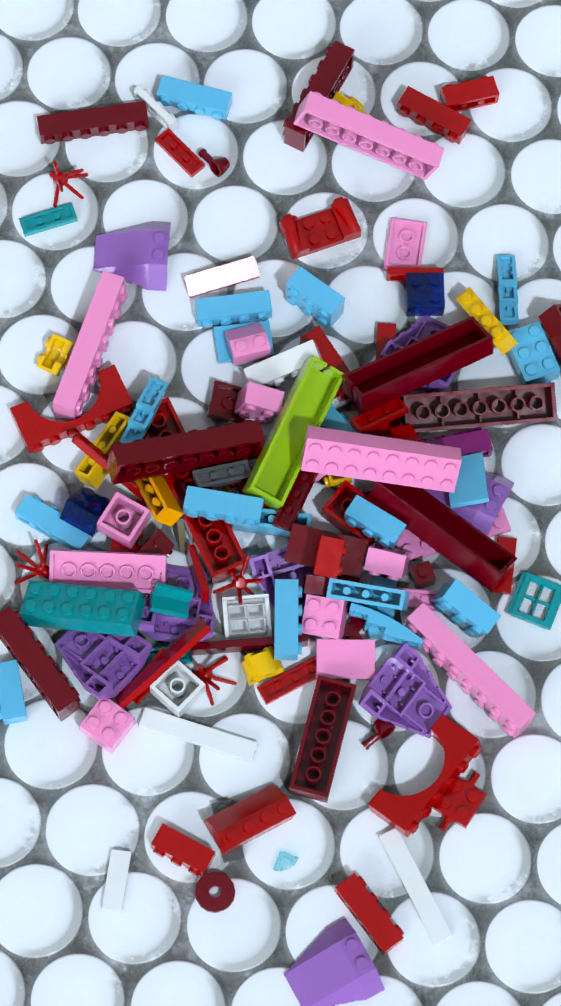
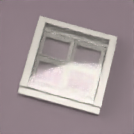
[222,593,272,640]

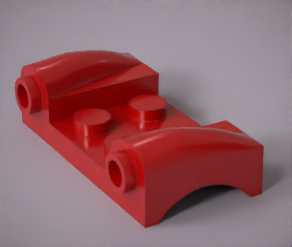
[279,197,361,260]

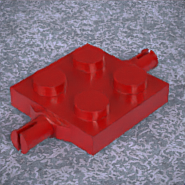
[432,771,487,832]

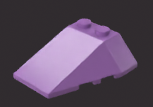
[93,221,171,291]
[380,315,456,393]
[425,472,514,536]
[249,547,325,623]
[139,565,216,643]
[55,630,152,700]
[359,642,452,738]
[284,918,385,1006]

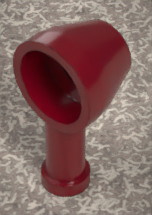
[198,148,230,177]
[361,719,395,750]

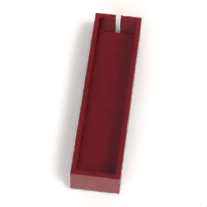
[342,316,493,414]
[367,482,517,591]

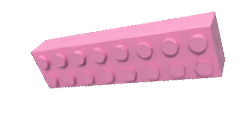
[293,91,444,180]
[52,271,128,421]
[301,425,462,493]
[405,602,536,738]

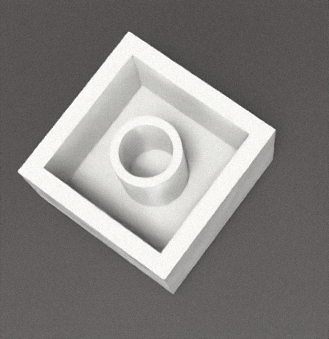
[149,660,206,718]

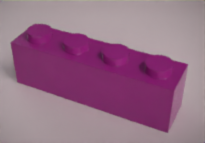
[420,428,493,458]

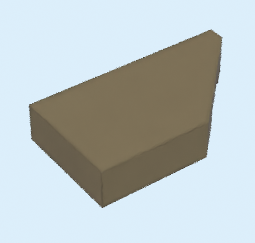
[172,516,187,552]

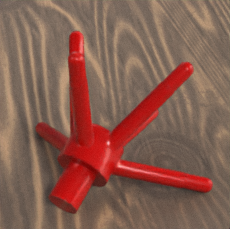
[49,161,88,207]
[14,539,49,584]
[213,554,264,605]
[191,656,237,706]

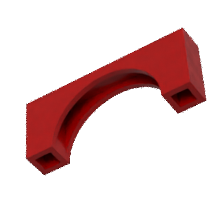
[10,364,133,454]
[368,714,482,838]

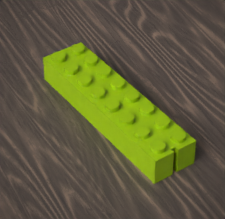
[242,355,345,510]

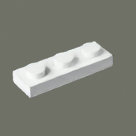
[134,85,177,132]

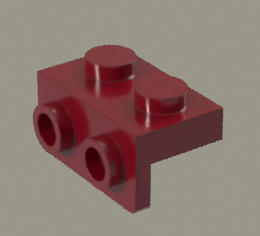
[134,529,175,558]

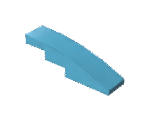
[496,255,519,325]
[120,376,169,443]
[349,603,423,649]

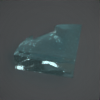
[273,850,299,871]

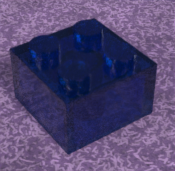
[405,273,445,316]
[60,486,110,537]

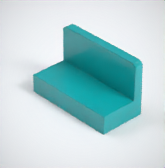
[149,583,194,619]

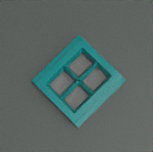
[507,571,561,630]

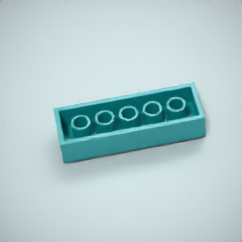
[19,580,145,637]

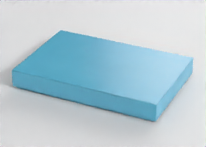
[213,320,274,364]
[449,453,489,509]

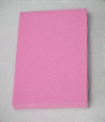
[383,217,427,270]
[316,639,375,679]

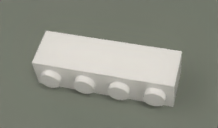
[244,339,323,387]

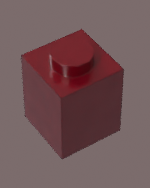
[409,560,436,589]
[302,574,329,597]

